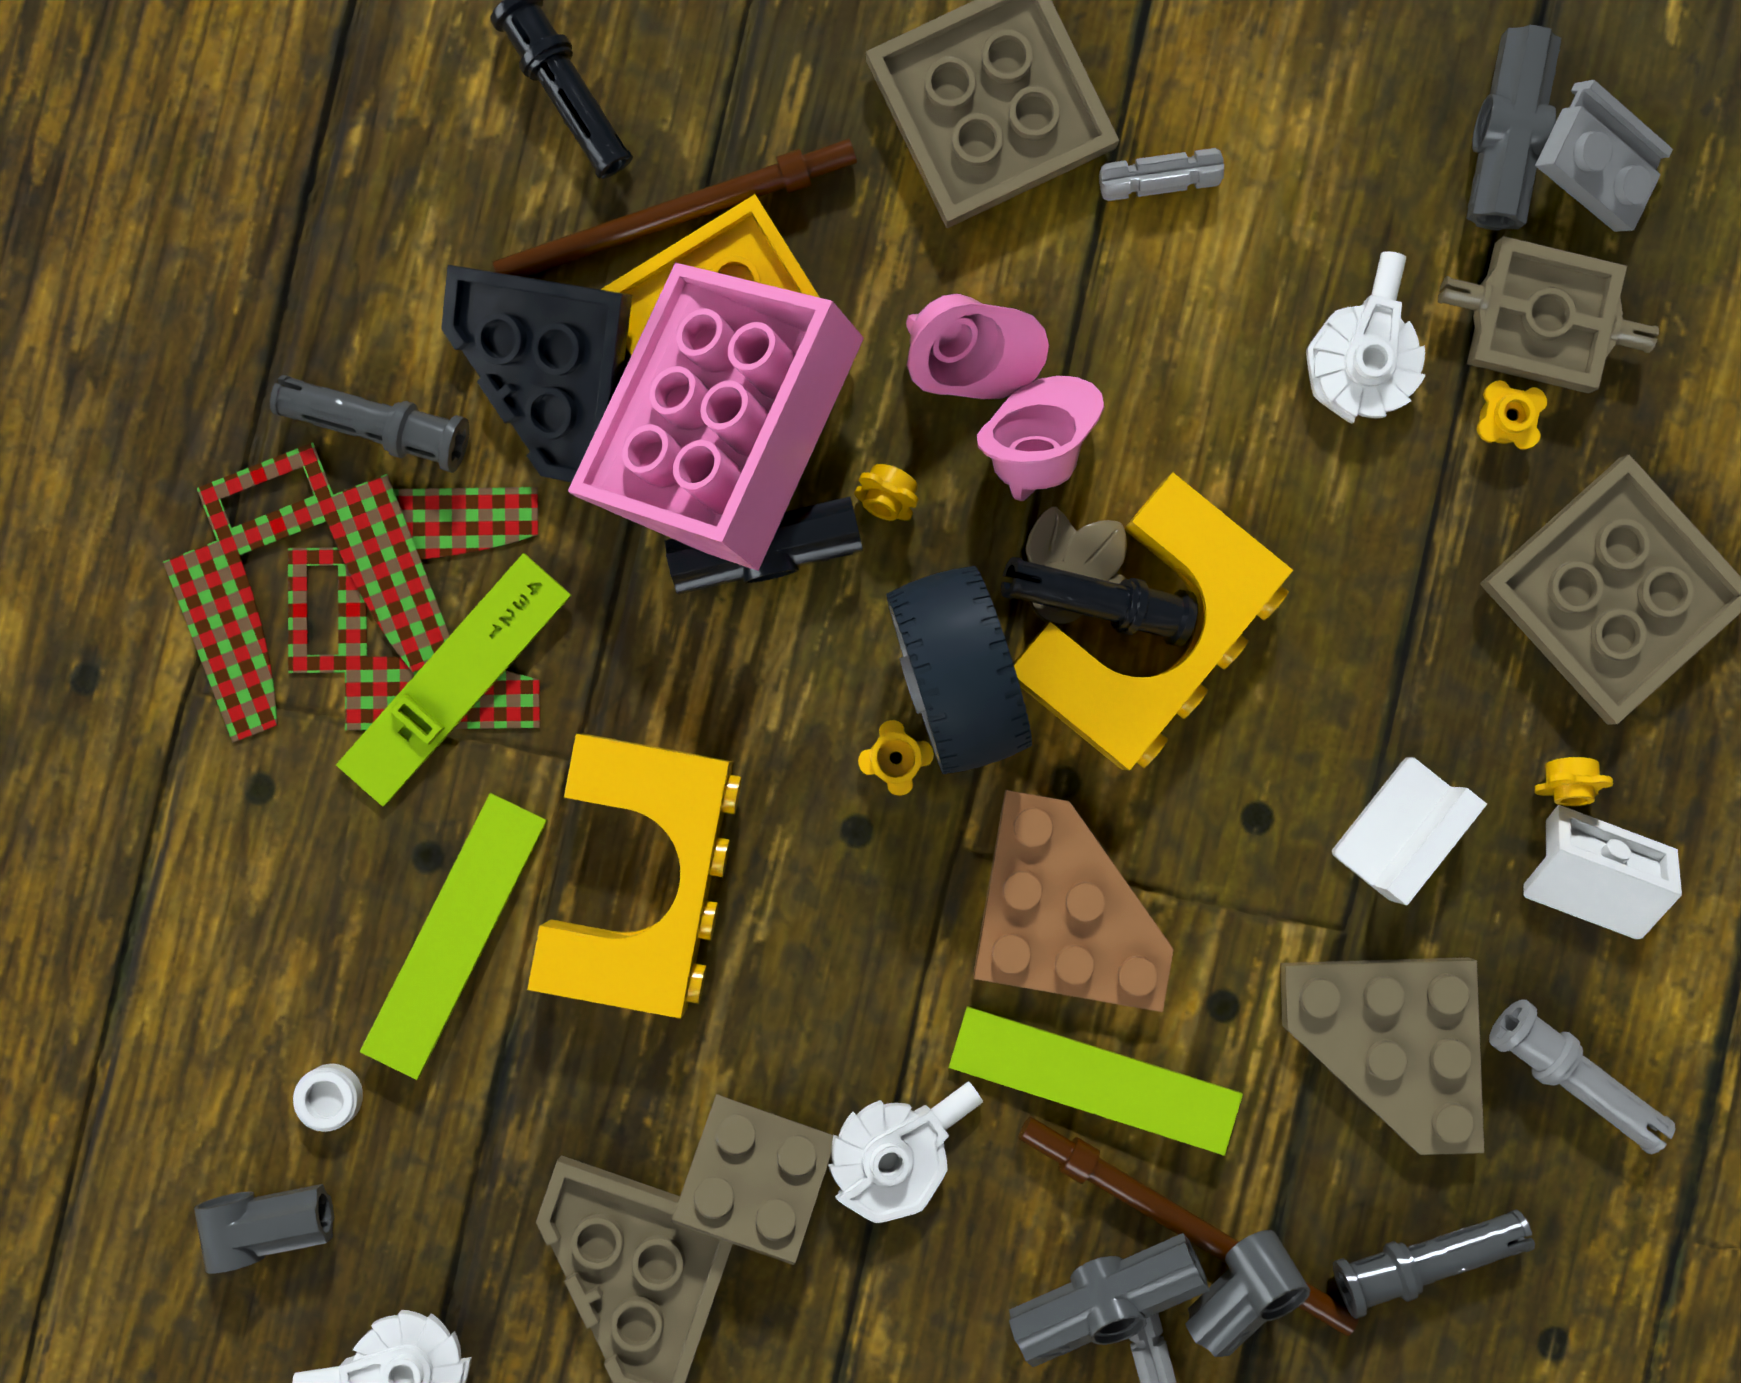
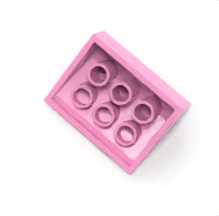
[568,262,864,571]

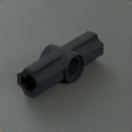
[664,497,863,595]

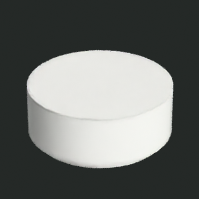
[293,1064,363,1132]

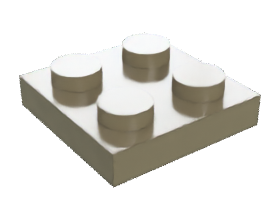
[671,1094,833,1265]

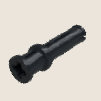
[490,0,633,179]
[1001,557,1198,647]

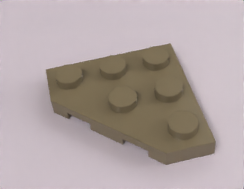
[1280,957,1484,1155]
[536,1155,733,1383]

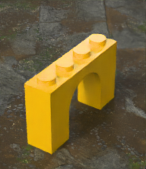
[1013,472,1293,770]
[527,734,742,1019]

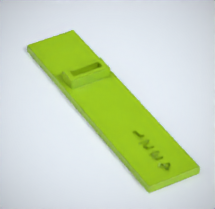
[336,553,572,807]
[360,793,548,1080]
[949,1006,1243,1156]

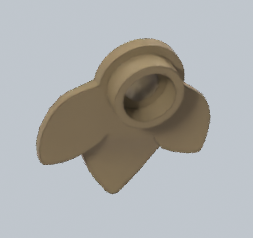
[1026,507,1127,625]

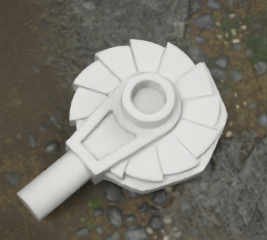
[1306,251,1425,424]
[828,1081,983,1223]
[292,1310,472,1383]

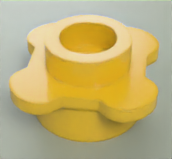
[1477,380,1547,450]
[854,464,919,521]
[858,720,934,796]
[1535,757,1613,806]

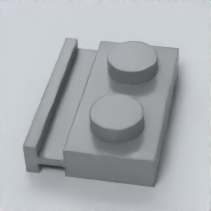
[1535,80,1673,232]

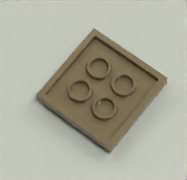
[866,0,1119,228]
[1480,455,1741,725]

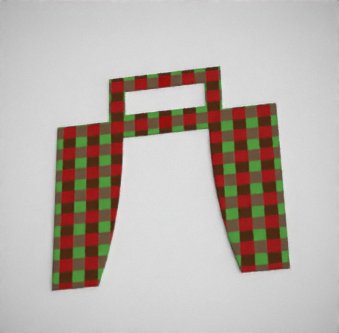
[163,442,450,743]
[288,487,540,730]

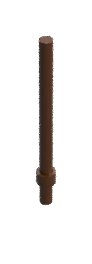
[493,139,857,277]
[1018,1116,1359,1336]

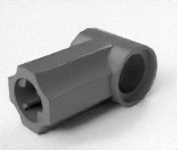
[194,1184,335,1274]
[1185,1230,1311,1357]

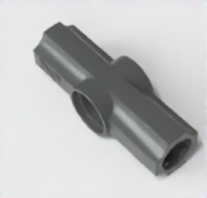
[1466,24,1561,231]
[1009,1233,1210,1367]

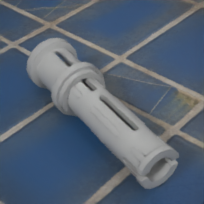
[1489,1000,1675,1154]

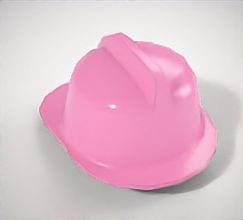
[906,294,1049,399]
[977,376,1104,501]

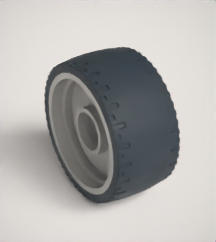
[886,566,1032,774]

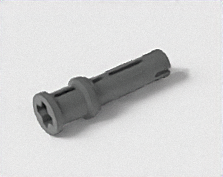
[270,375,469,473]
[1333,1209,1535,1319]

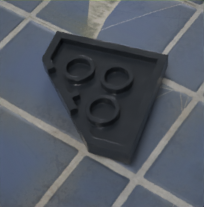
[441,265,632,482]

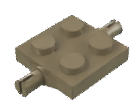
[1438,236,1659,394]

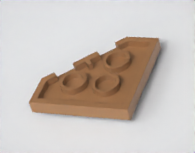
[973,790,1174,1012]

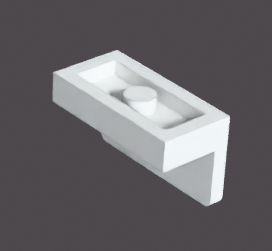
[1332,757,1487,906]
[1523,805,1682,939]

